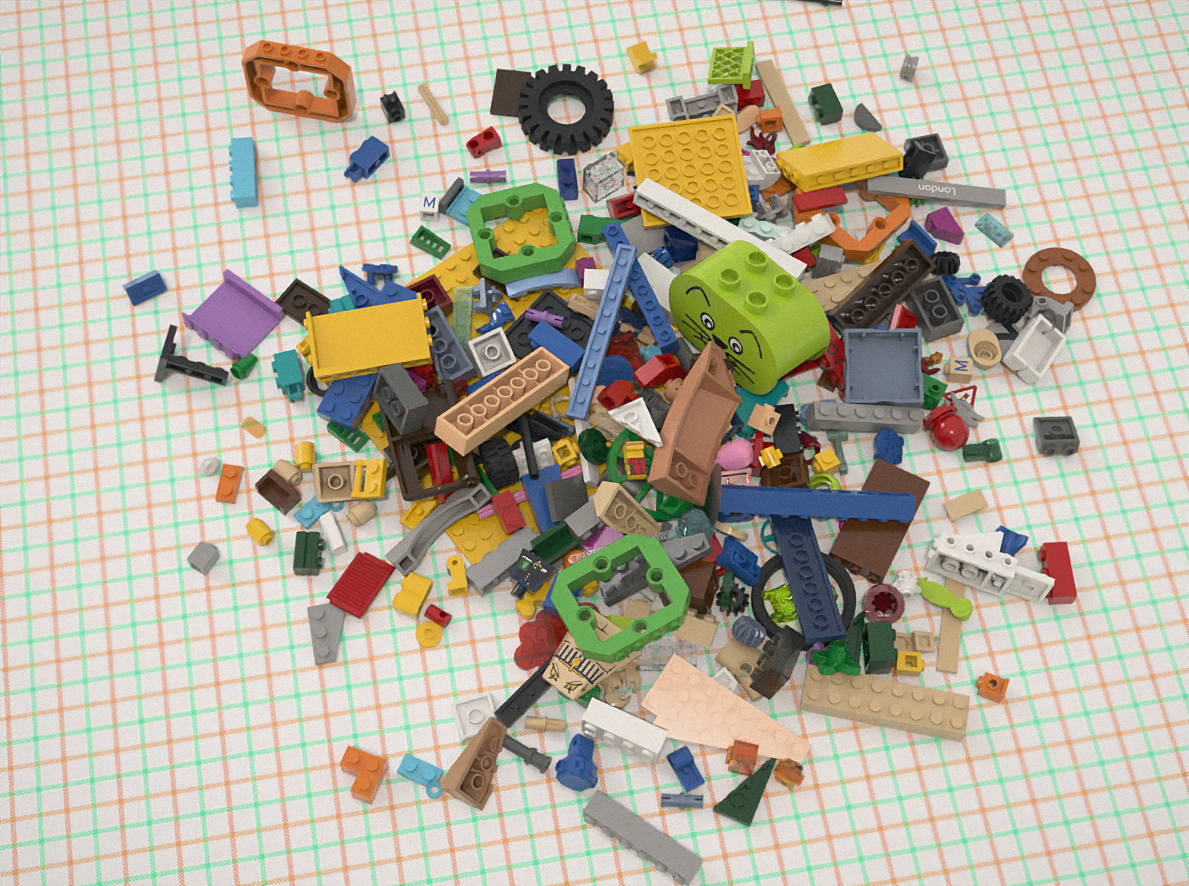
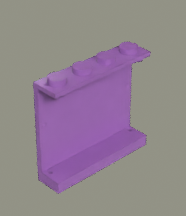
[182,269,285,361]

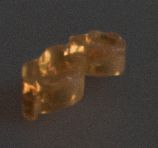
[924,351,943,368]

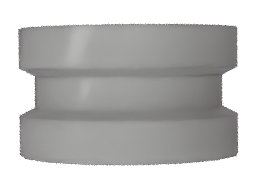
[899,54,919,81]

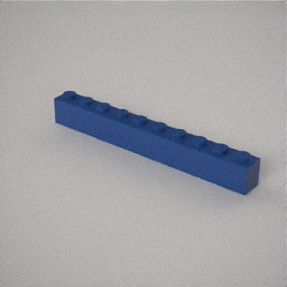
[719,484,916,523]

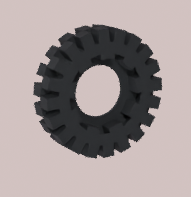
[518,64,614,155]

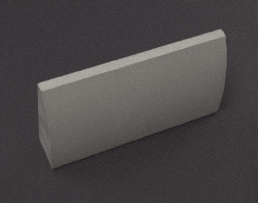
[620,215,688,259]

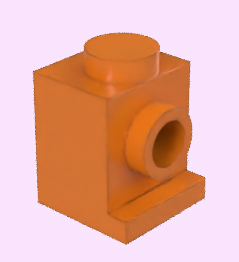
[756,106,783,133]
[975,672,1010,704]

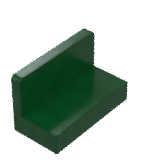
[530,520,579,565]

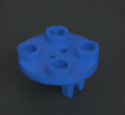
[361,263,399,285]
[873,428,904,465]

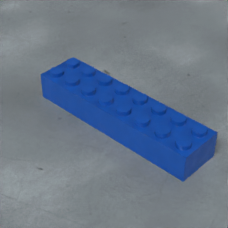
[316,280,417,433]

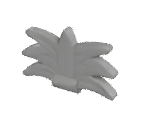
[944,392,985,427]

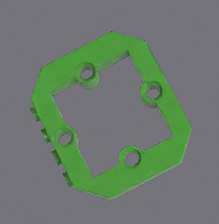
[466,182,577,284]
[550,533,691,664]

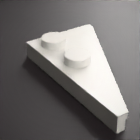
[608,397,663,447]

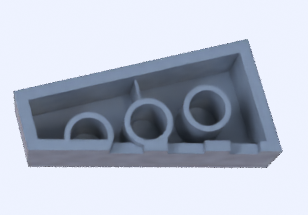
[425,305,478,387]

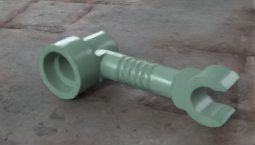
[827,430,848,475]

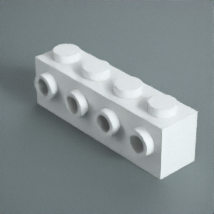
[764,212,836,255]

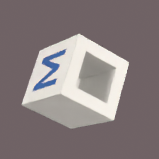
[419,192,441,222]

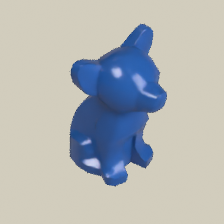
[476,301,515,335]

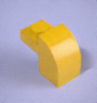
[626,41,658,73]

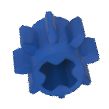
[652,247,674,269]

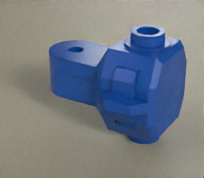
[555,733,598,792]

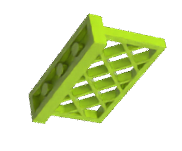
[707,41,755,89]

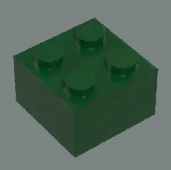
[862,622,898,674]

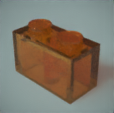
[725,740,759,776]

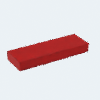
[791,186,848,214]

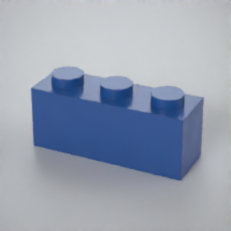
[528,320,586,375]

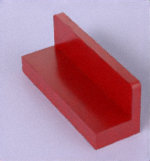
[425,442,455,504]

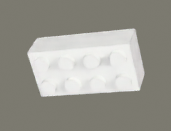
[581,697,668,765]

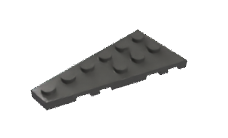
[596,533,713,607]

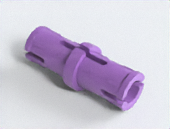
[470,169,506,184]
[525,308,564,329]

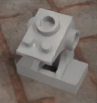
[1026,296,1074,335]

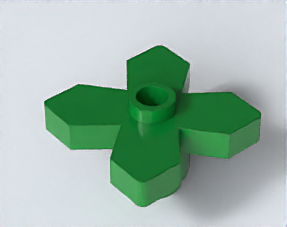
[810,640,861,676]

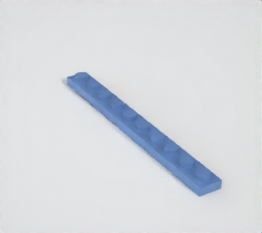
[566,243,637,421]

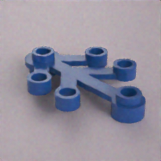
[942,273,991,315]

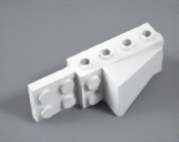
[925,531,1055,604]

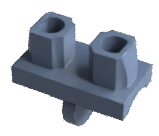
[471,278,502,316]

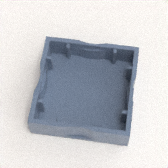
[843,328,924,408]

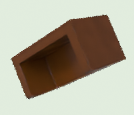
[255,469,301,516]

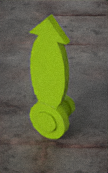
[916,577,973,621]

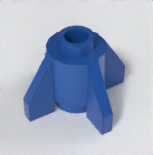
[996,525,1029,557]

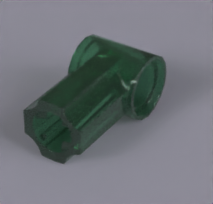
[962,438,1003,463]

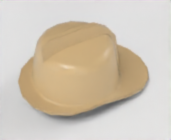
[968,328,1002,371]

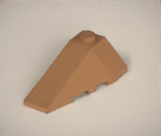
[440,716,506,810]

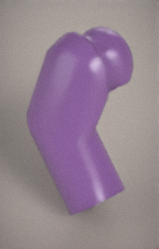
[806,642,824,666]

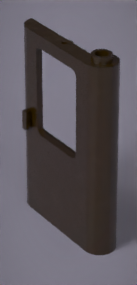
[378,379,480,502]

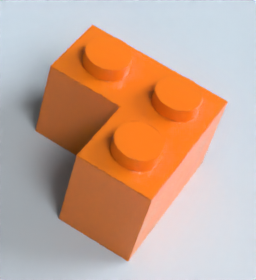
[340,745,388,805]

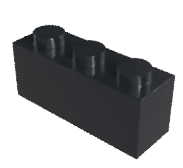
[773,403,804,457]

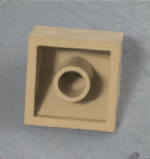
[312,461,355,503]

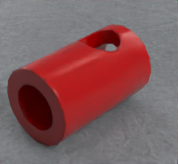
[424,604,452,628]

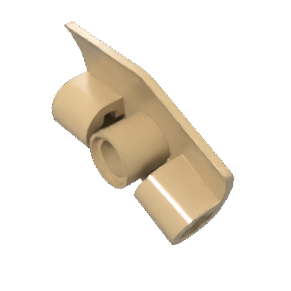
[715,637,785,702]

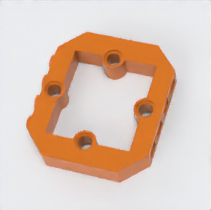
[241,40,357,123]
[792,174,911,262]

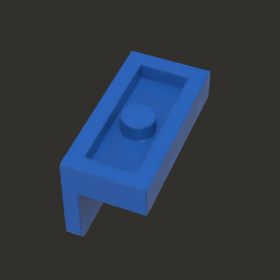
[896,220,937,258]
[122,270,167,305]

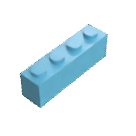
[228,137,258,208]

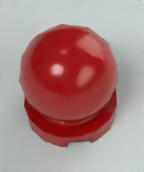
[923,402,970,451]

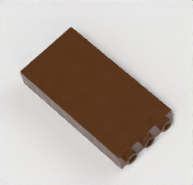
[829,458,931,584]

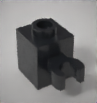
[380,91,405,124]

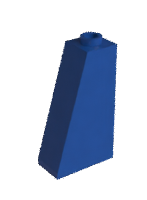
[520,463,561,534]

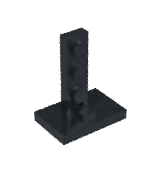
[154,324,229,386]

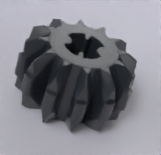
[930,250,960,276]
[716,583,749,617]

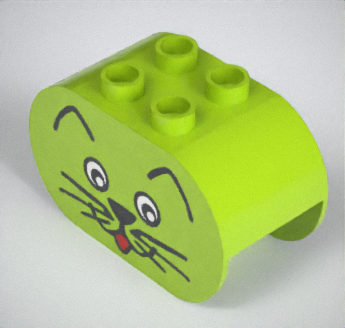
[669,240,830,395]

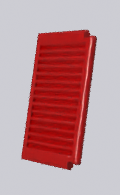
[326,552,396,619]

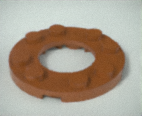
[1022,247,1096,312]

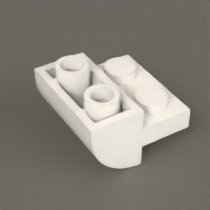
[743,150,781,190]

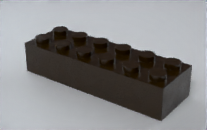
[826,239,937,334]

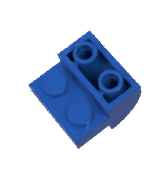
[716,535,761,586]

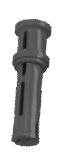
[502,734,552,774]

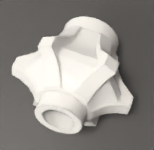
[891,571,922,600]

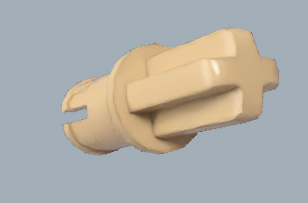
[525,716,566,733]

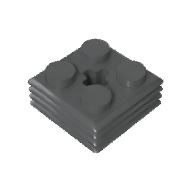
[903,133,949,171]

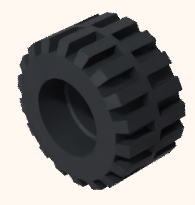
[980,274,1033,325]
[479,435,519,489]

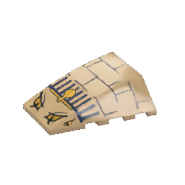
[542,610,642,701]

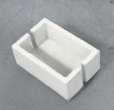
[1002,314,1068,384]

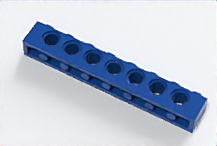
[601,220,680,354]

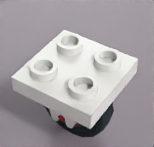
[511,438,555,484]

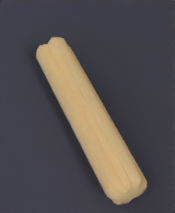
[418,83,449,126]

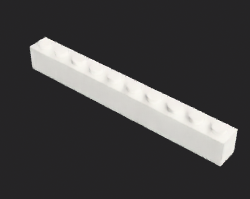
[633,177,807,281]

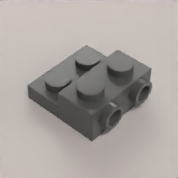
[1033,416,1080,456]

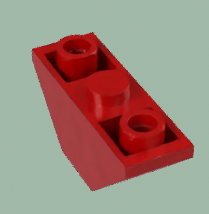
[633,353,687,388]

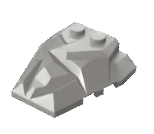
[665,84,738,123]

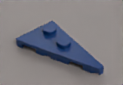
[339,265,381,309]

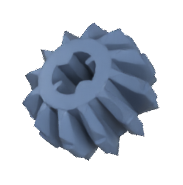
[731,615,767,648]

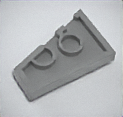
[307,603,345,666]

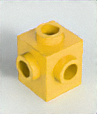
[551,438,580,468]

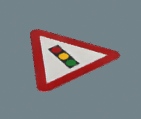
[943,385,977,406]

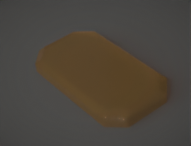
[242,416,267,439]

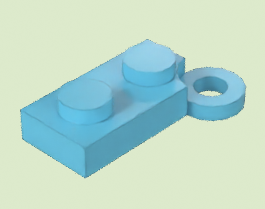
[293,495,344,531]
[397,753,443,799]

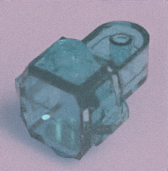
[675,506,716,542]

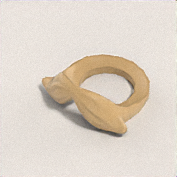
[550,393,571,418]

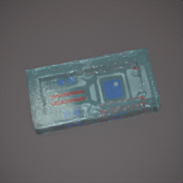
[975,212,1014,248]

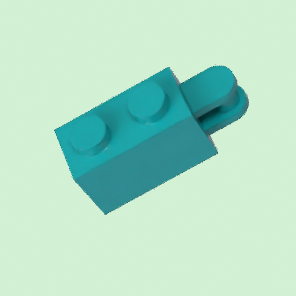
[271,349,305,403]

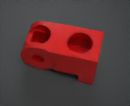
[466,126,502,158]

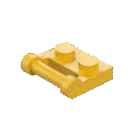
[351,458,388,500]

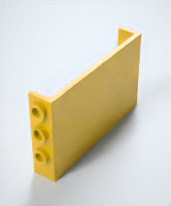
[775,132,903,192]
[304,293,433,383]

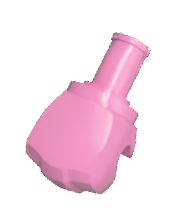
[711,438,754,473]

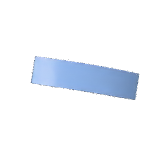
[505,268,580,298]

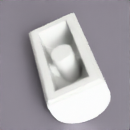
[319,512,348,556]

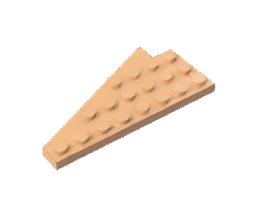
[640,653,812,763]

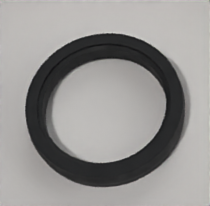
[751,552,856,651]

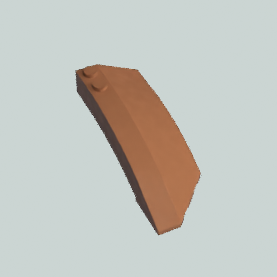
[648,341,742,507]

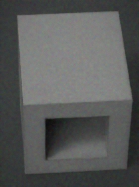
[187,541,220,576]

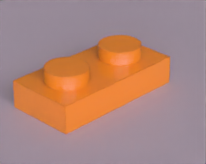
[759,175,798,203]
[215,464,243,504]

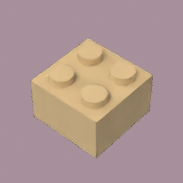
[671,607,720,648]

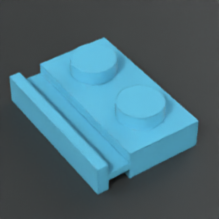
[446,186,482,227]

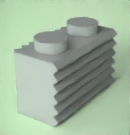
[812,243,845,278]

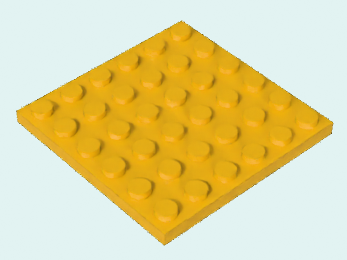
[628,114,753,229]

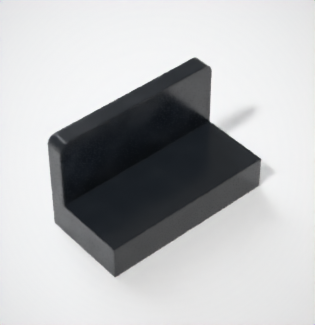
[898,140,936,180]

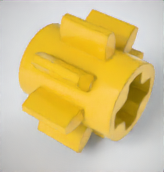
[758,446,783,469]

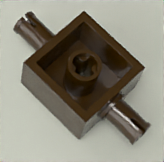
[383,438,444,482]

